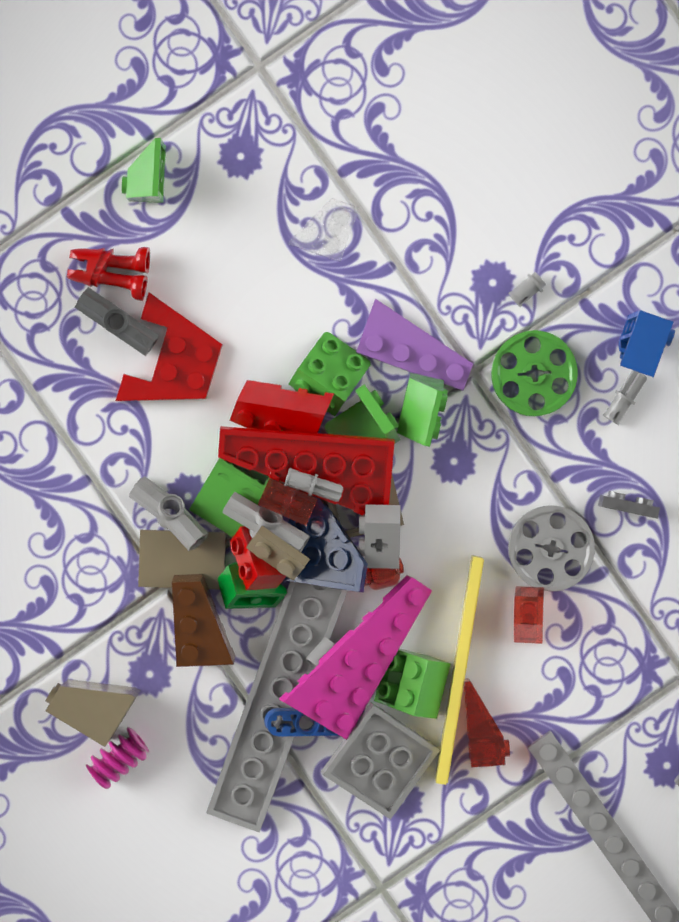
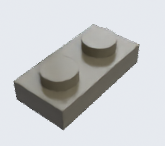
[246,526,310,581]

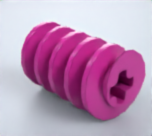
[86,727,149,789]

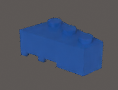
[619,310,675,378]

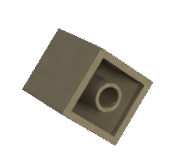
[45,679,141,747]

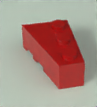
[229,380,334,433]

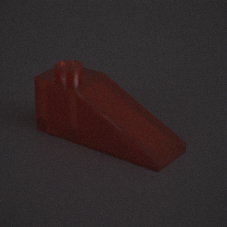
[464,678,510,768]

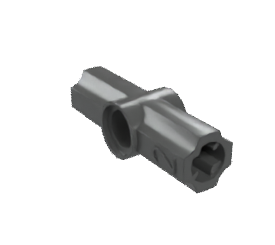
[74,287,160,356]

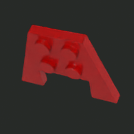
[115,292,223,401]

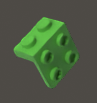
[288,332,371,417]
[325,384,401,443]

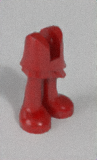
[67,247,150,301]

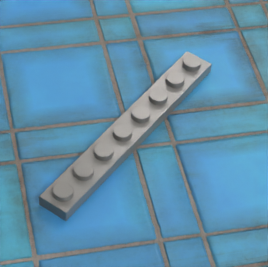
[527,731,679,922]

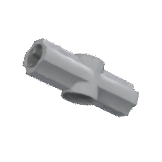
[222,492,310,552]

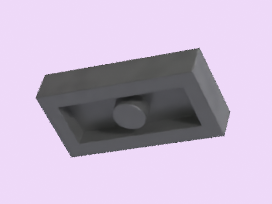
[598,491,660,519]

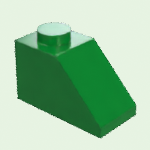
[217,562,287,609]

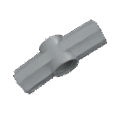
[129,476,208,551]

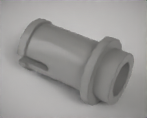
[508,272,546,307]

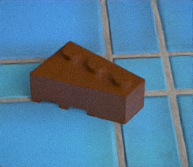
[172,574,235,667]

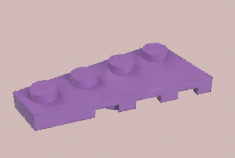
[356,299,473,391]

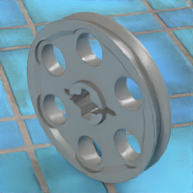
[508,506,595,591]

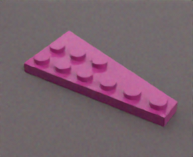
[279,575,432,740]

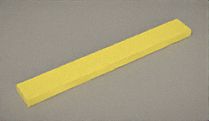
[435,555,484,785]

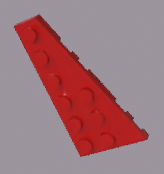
[218,426,395,516]

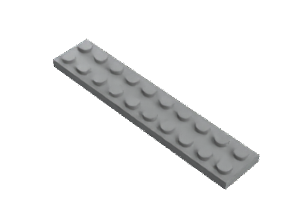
[206,581,348,833]

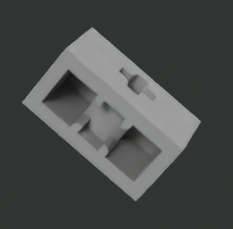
[359,505,400,569]

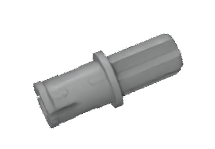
[603,370,647,425]
[284,468,343,502]

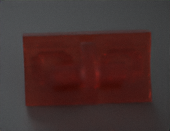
[258,478,317,526]

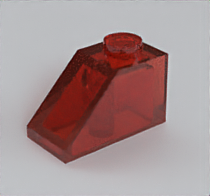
[514,586,544,644]

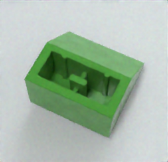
[397,372,448,447]
[374,649,451,719]

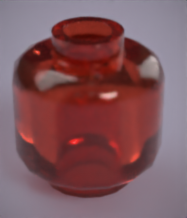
[364,557,404,590]

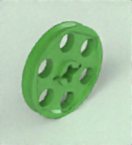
[491,330,578,416]

